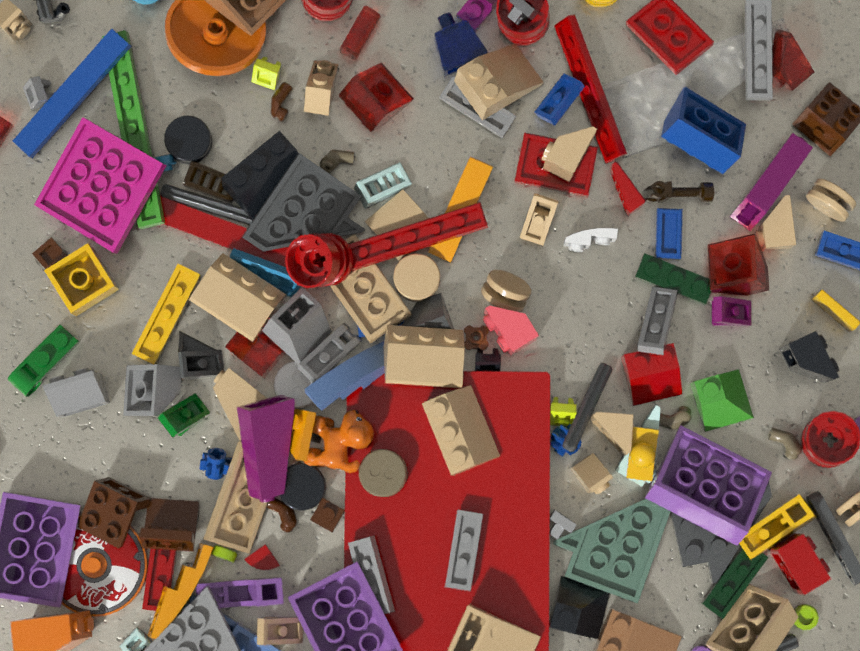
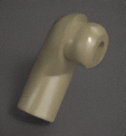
[319,150,355,173]
[768,428,802,460]

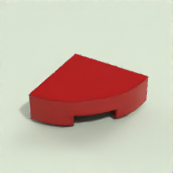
[245,544,280,570]

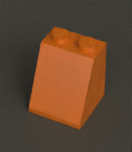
[10,610,94,651]

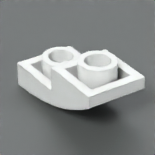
[563,228,618,252]

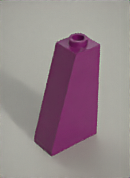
[730,133,813,231]
[237,395,295,502]

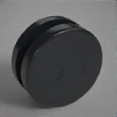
[164,115,213,165]
[280,463,326,510]

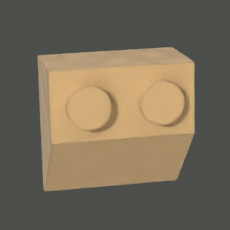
[542,127,597,182]

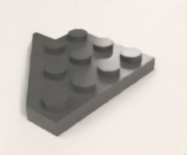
[241,153,365,252]
[670,482,772,583]

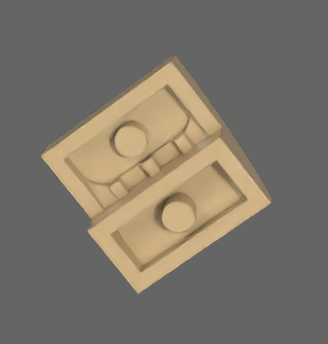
[365,189,429,261]

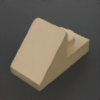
[520,193,559,246]
[257,617,303,645]

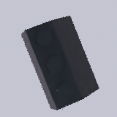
[222,131,298,220]

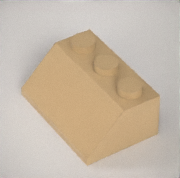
[189,253,286,342]
[383,325,465,388]
[422,385,500,476]
[706,584,798,651]

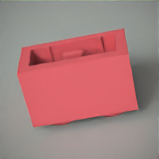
[483,306,539,356]

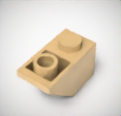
[0,0,33,42]
[304,60,338,116]
[571,453,613,494]

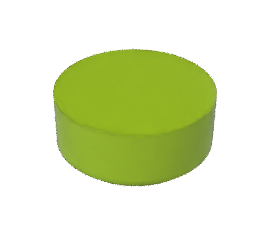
[211,545,238,563]
[794,604,819,630]

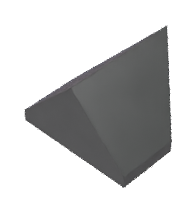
[402,293,454,329]
[178,331,224,380]

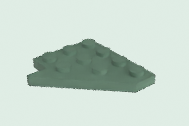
[553,499,671,604]

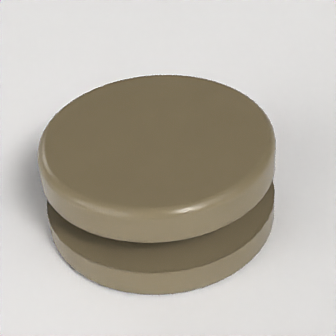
[359,449,408,497]

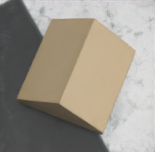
[590,412,633,456]

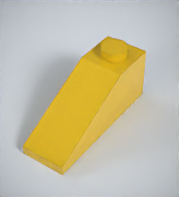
[739,494,817,560]

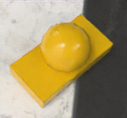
[626,426,659,481]

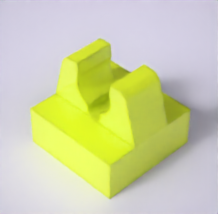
[251,57,281,90]
[550,397,577,427]

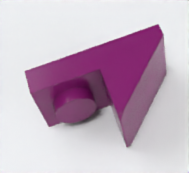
[456,0,498,32]
[712,296,752,326]

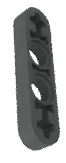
[806,491,860,586]

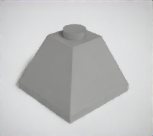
[123,364,182,416]

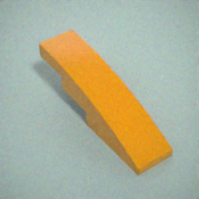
[428,156,494,262]
[147,543,214,639]

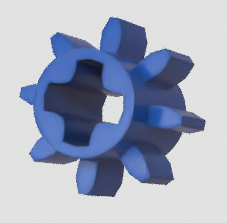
[550,424,582,456]
[199,448,232,480]

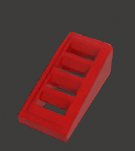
[610,161,646,216]

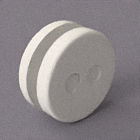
[274,361,314,409]

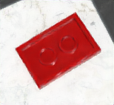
[626,0,714,75]
[514,132,598,197]

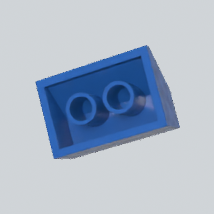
[661,87,746,174]

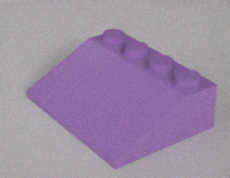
[645,425,772,545]
[0,491,81,608]
[288,562,403,651]

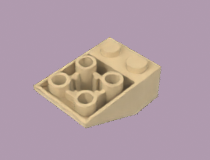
[448,604,540,651]

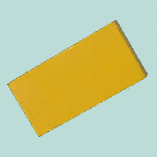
[811,290,860,332]

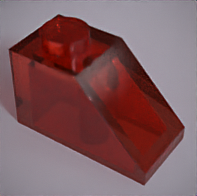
[772,29,815,91]

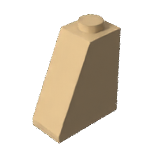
[213,368,267,442]

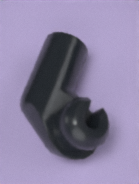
[37,2,70,24]

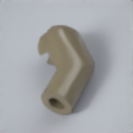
[659,406,692,430]

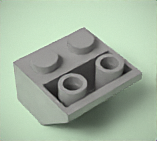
[262,287,332,364]
[43,368,110,418]

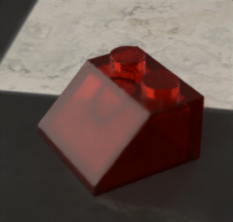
[338,62,414,132]

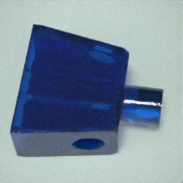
[434,12,488,77]

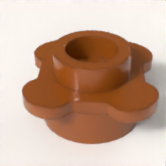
[464,325,489,350]

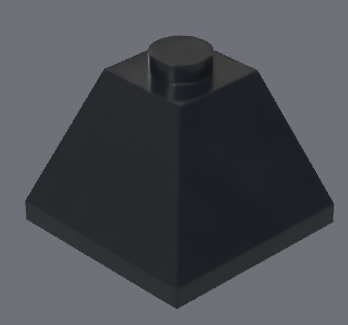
[549,576,610,639]

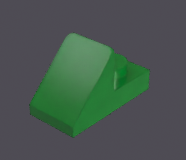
[157,393,210,438]

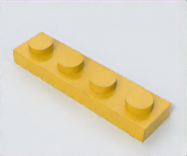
[132,264,201,364]

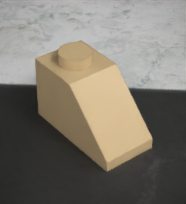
[756,195,796,251]

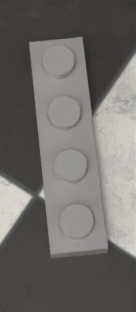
[745,0,773,100]

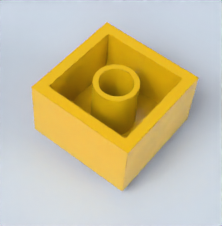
[44,243,119,316]

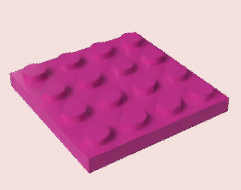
[34,117,167,254]

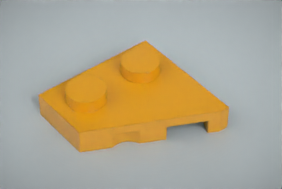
[289,409,316,461]

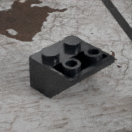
[779,331,839,383]

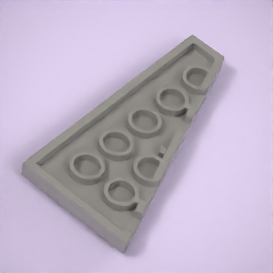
[145,586,241,651]

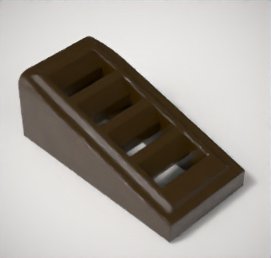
[183,161,234,204]

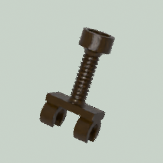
[644,181,714,203]

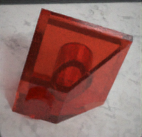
[708,234,769,296]
[225,331,285,378]

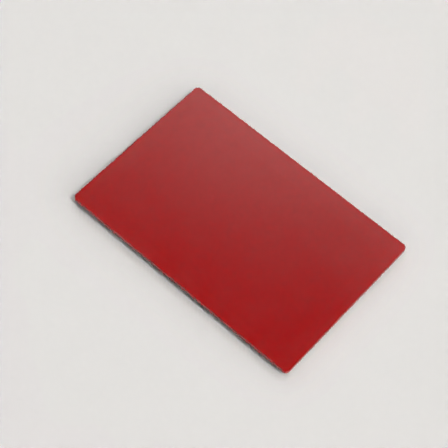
[344,371,550,651]

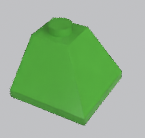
[690,369,754,432]

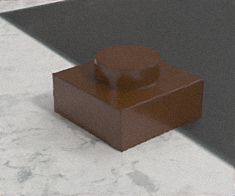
[32,237,68,269]
[310,498,345,533]

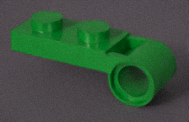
[7,325,79,397]

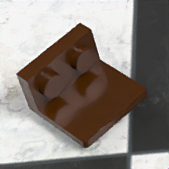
[792,82,860,156]
[78,477,151,548]
[139,498,199,552]

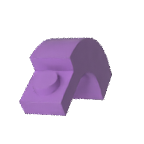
[196,578,284,608]

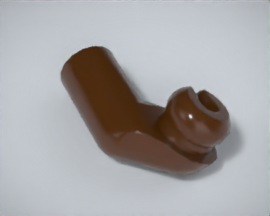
[271,82,292,121]
[267,498,297,532]

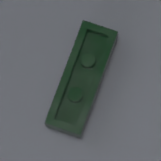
[634,253,715,305]
[701,548,769,619]

